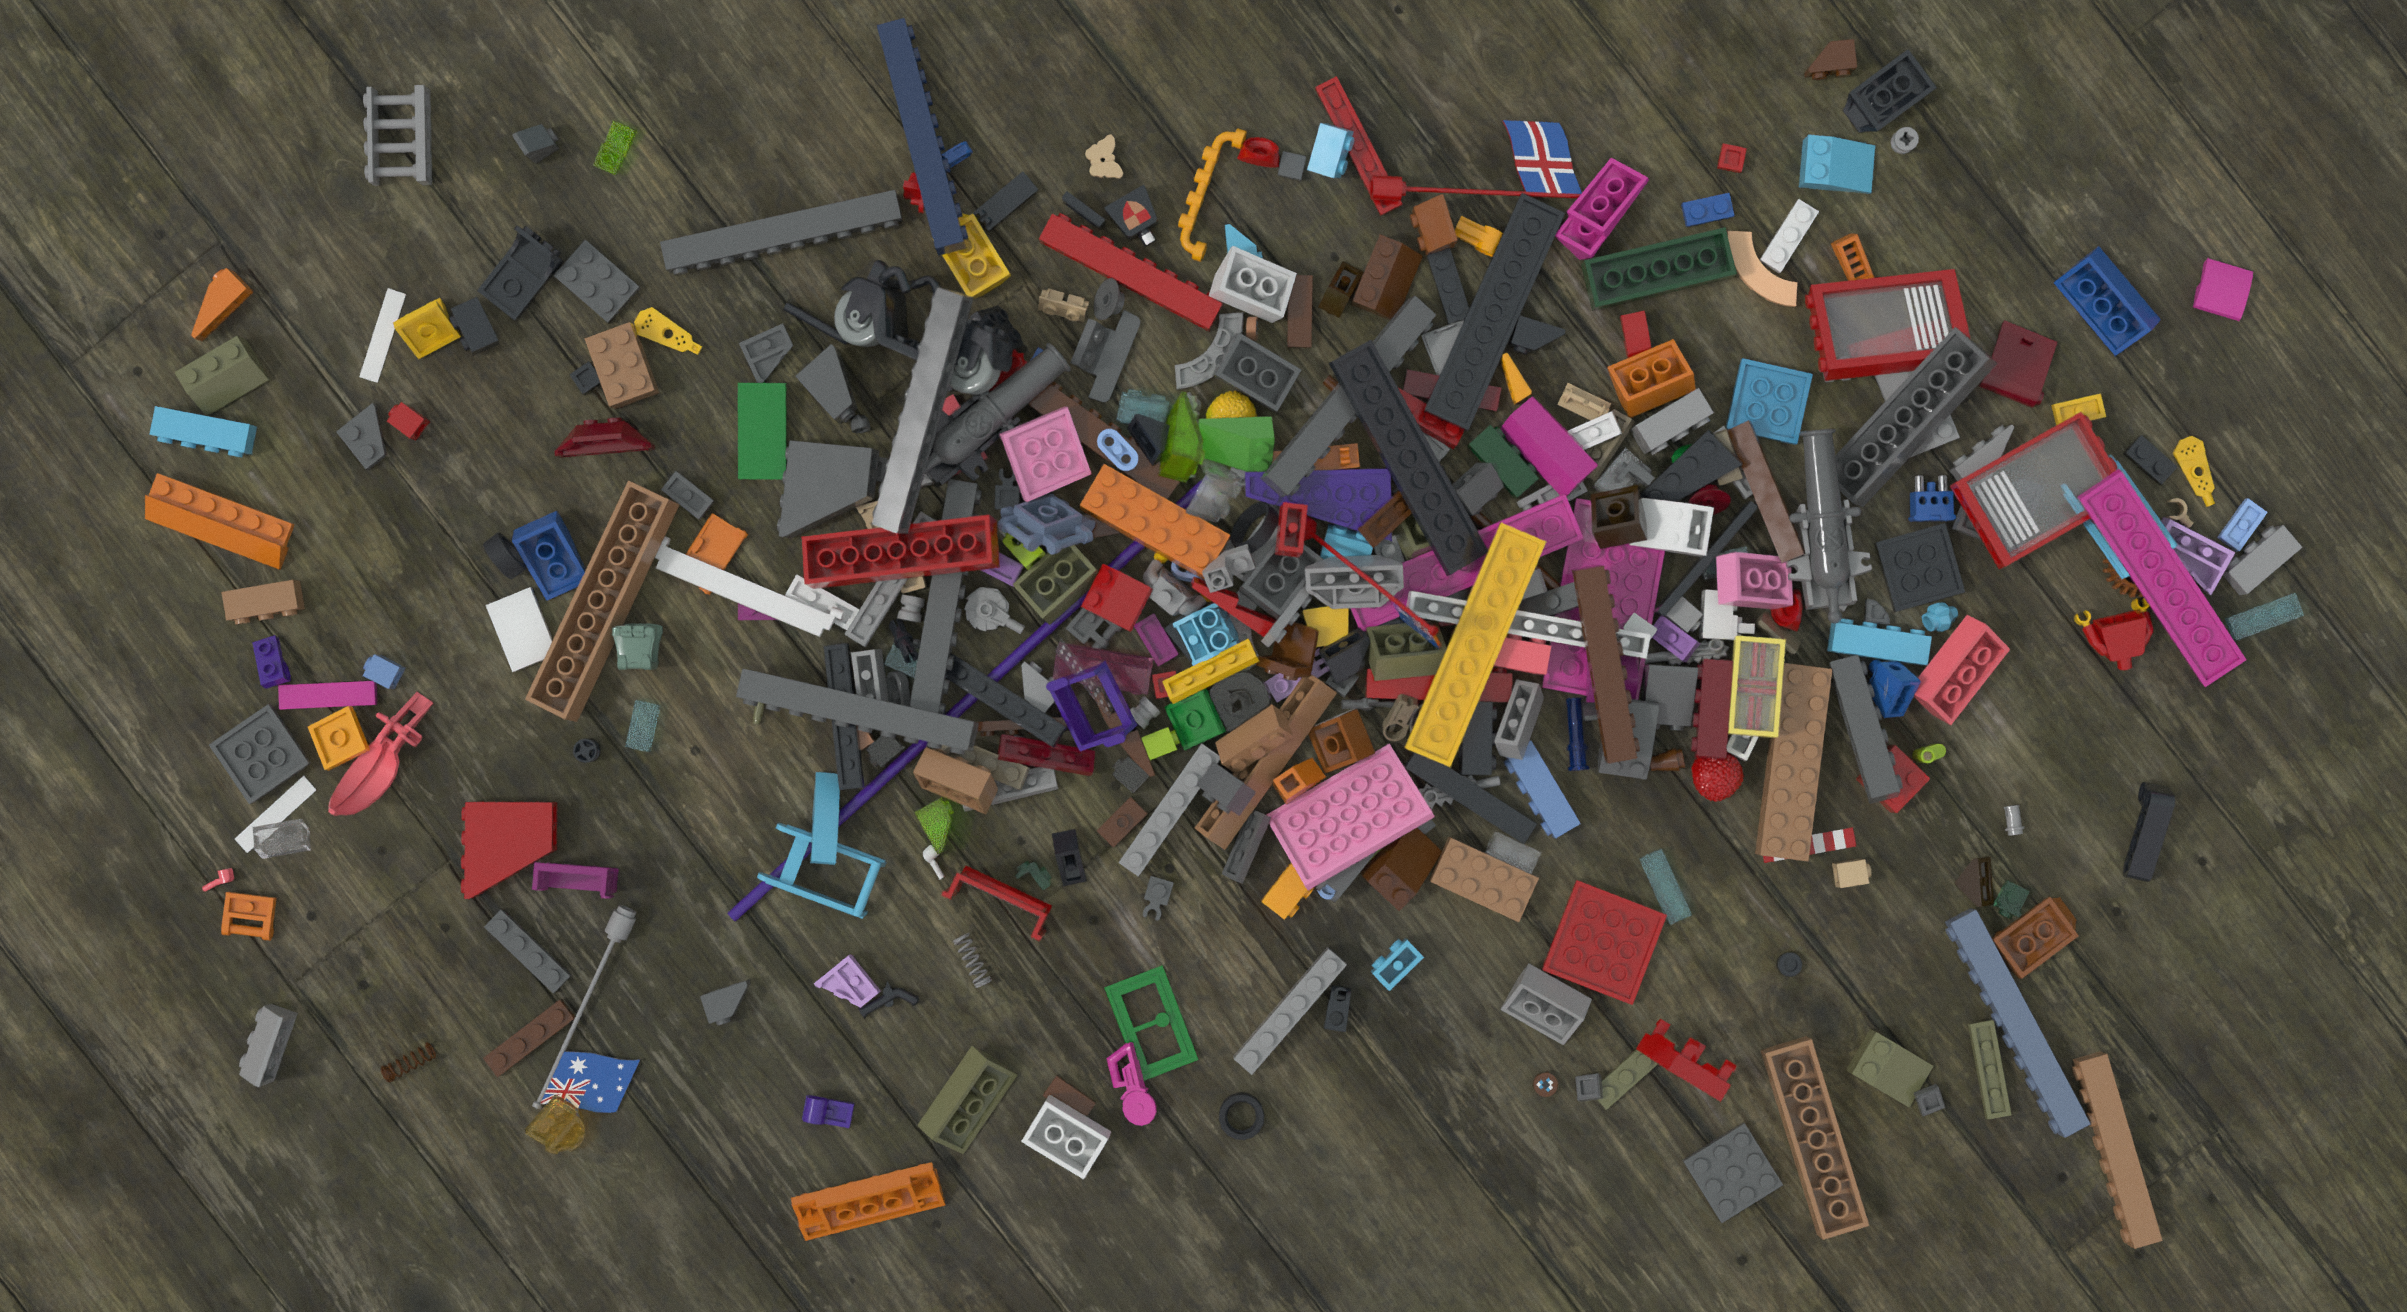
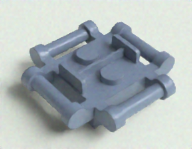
[997,494,1095,555]

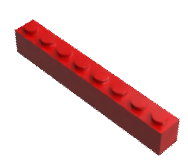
[1039,213,1223,332]

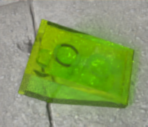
[1158,391,1205,483]

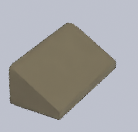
[1754,611,1801,655]

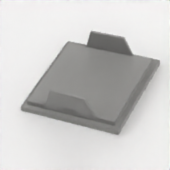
[1421,320,1464,376]

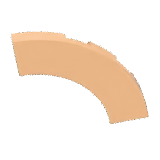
[1727,231,1797,307]

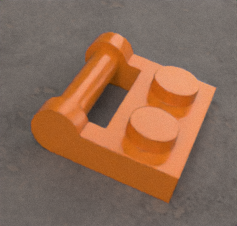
[221,892,277,941]

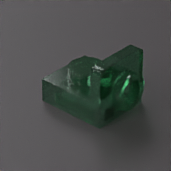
[1993,880,2030,919]

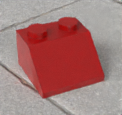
[1081,564,1153,632]

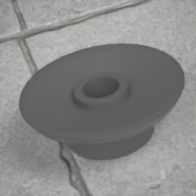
[1094,278,1125,320]

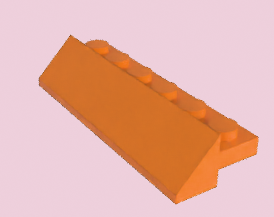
[145,473,295,570]
[791,1162,945,1241]

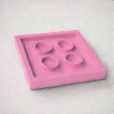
[1000,406,1091,502]

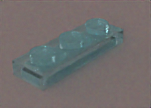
[2225,593,2304,641]
[1639,849,1692,925]

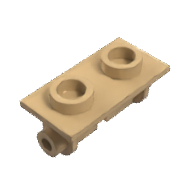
[1038,288,1089,322]
[1557,383,1611,421]

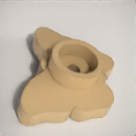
[1085,135,1123,179]

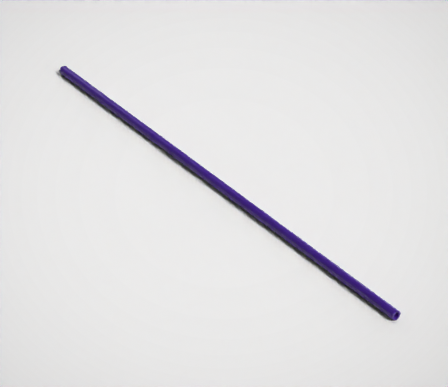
[728,475,1214,922]

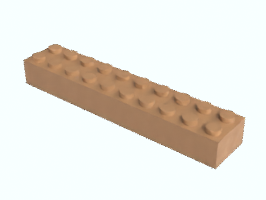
[525,481,680,722]

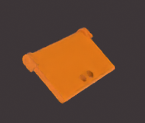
[685,513,748,595]

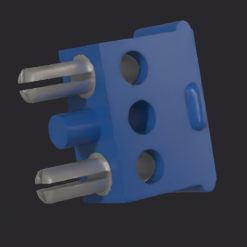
[1908,475,1956,522]

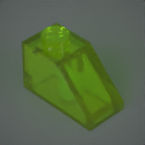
[915,798,954,854]

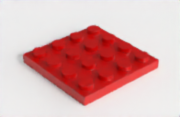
[1541,880,1667,1005]

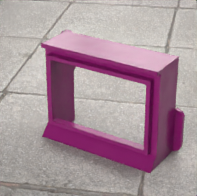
[532,862,619,899]

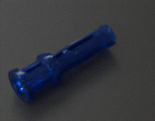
[1566,698,1589,771]

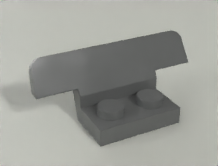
[1070,310,1140,402]

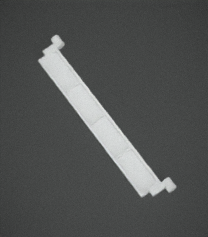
[655,536,845,637]

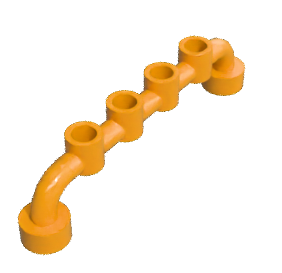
[1178,128,1247,262]

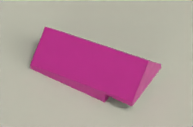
[1555,158,1649,260]
[1500,396,1599,497]

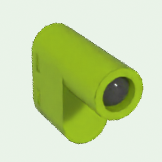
[1912,744,1946,763]

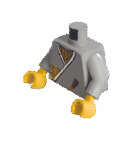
[1143,553,1212,616]

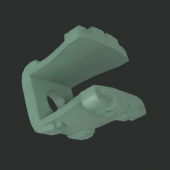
[612,623,663,670]

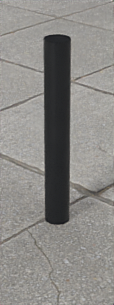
[783,302,848,345]

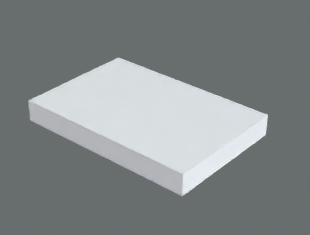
[486,587,553,672]

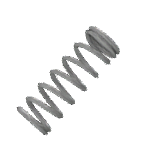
[953,933,992,988]

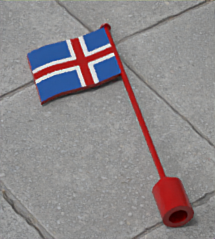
[1370,120,1583,201]

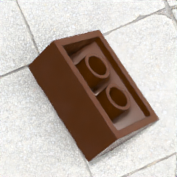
[1351,234,1423,320]

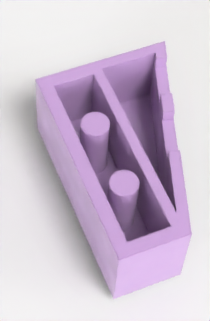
[2161,517,2235,595]

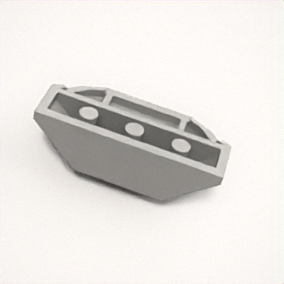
[1305,555,1404,609]

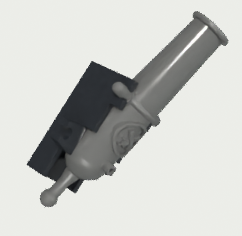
[924,343,1071,488]

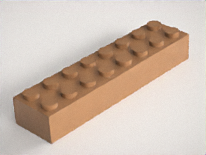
[1755,663,1832,861]
[1760,1036,1869,1240]

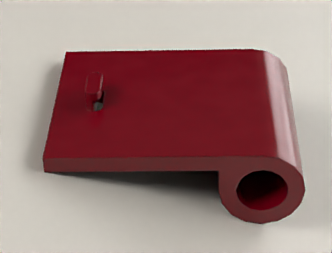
[1978,320,2057,408]

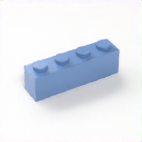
[1504,740,1581,838]

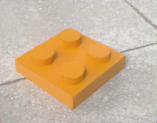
[308,706,370,771]

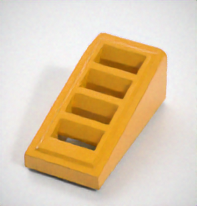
[1500,353,1532,405]

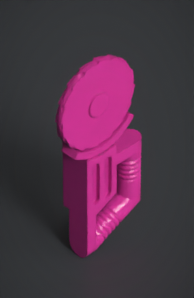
[1106,1042,1157,1126]

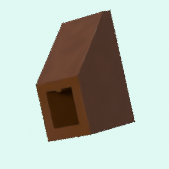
[1804,39,1857,80]

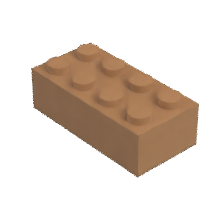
[1429,837,1539,922]

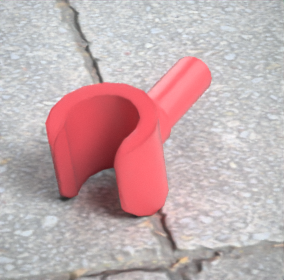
[202,868,234,892]

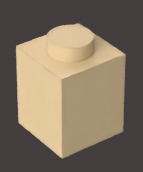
[1832,858,1871,888]

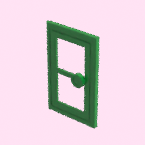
[1104,965,1199,1081]

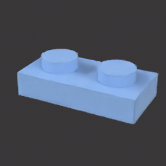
[2217,498,2268,552]

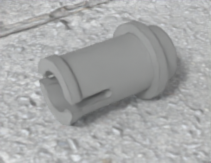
[2004,805,2025,836]

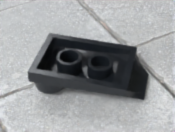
[1843,49,1937,133]

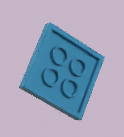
[1726,358,1813,445]

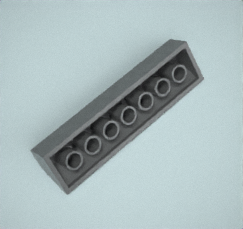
[1835,327,1998,507]

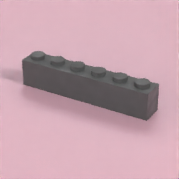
[1828,655,1903,804]

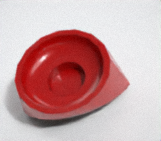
[1237,137,1279,168]
[1771,589,1802,632]

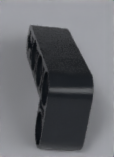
[2123,782,2175,882]

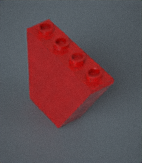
[461,801,557,899]

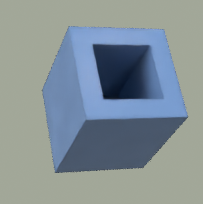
[363,654,406,689]

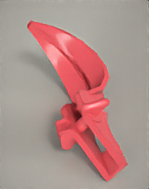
[328,692,434,816]

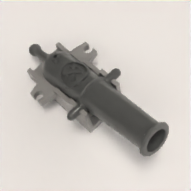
[1786,428,1872,624]

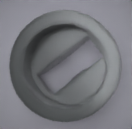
[851,415,871,434]

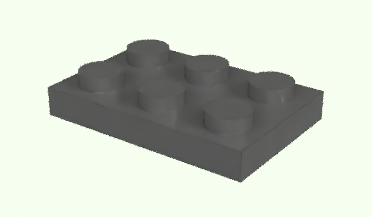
[554,240,641,324]

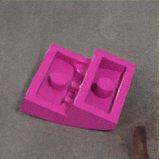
[2193,258,2254,321]

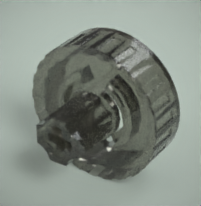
[1209,669,1272,732]

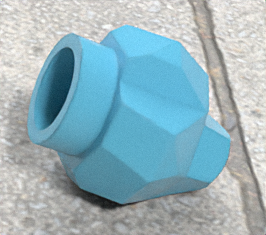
[1922,603,1958,632]

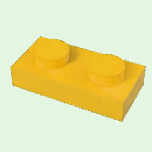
[2051,393,2106,425]

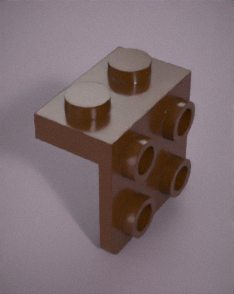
[1256,622,1319,681]

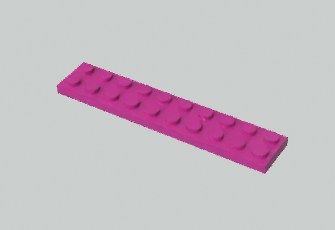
[2077,469,2246,687]
[1350,494,1584,631]

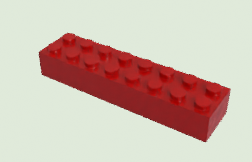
[802,515,1000,589]

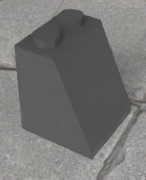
[795,344,858,424]
[1640,665,1698,731]

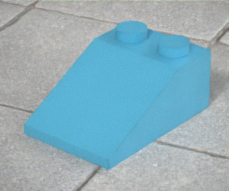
[1799,135,1875,194]

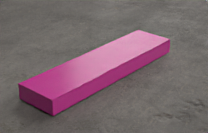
[278,681,377,709]

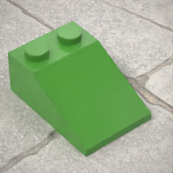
[1197,416,1274,472]

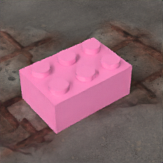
[1716,552,1793,609]

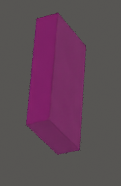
[1134,613,1179,667]

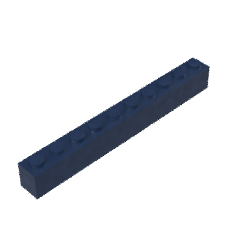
[877,18,969,256]

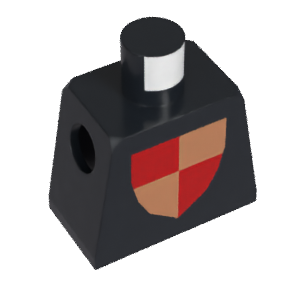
[1104,185,1158,247]

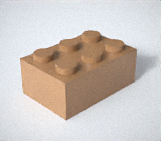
[585,322,660,409]
[913,747,998,814]

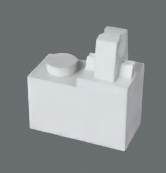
[1699,590,1755,640]

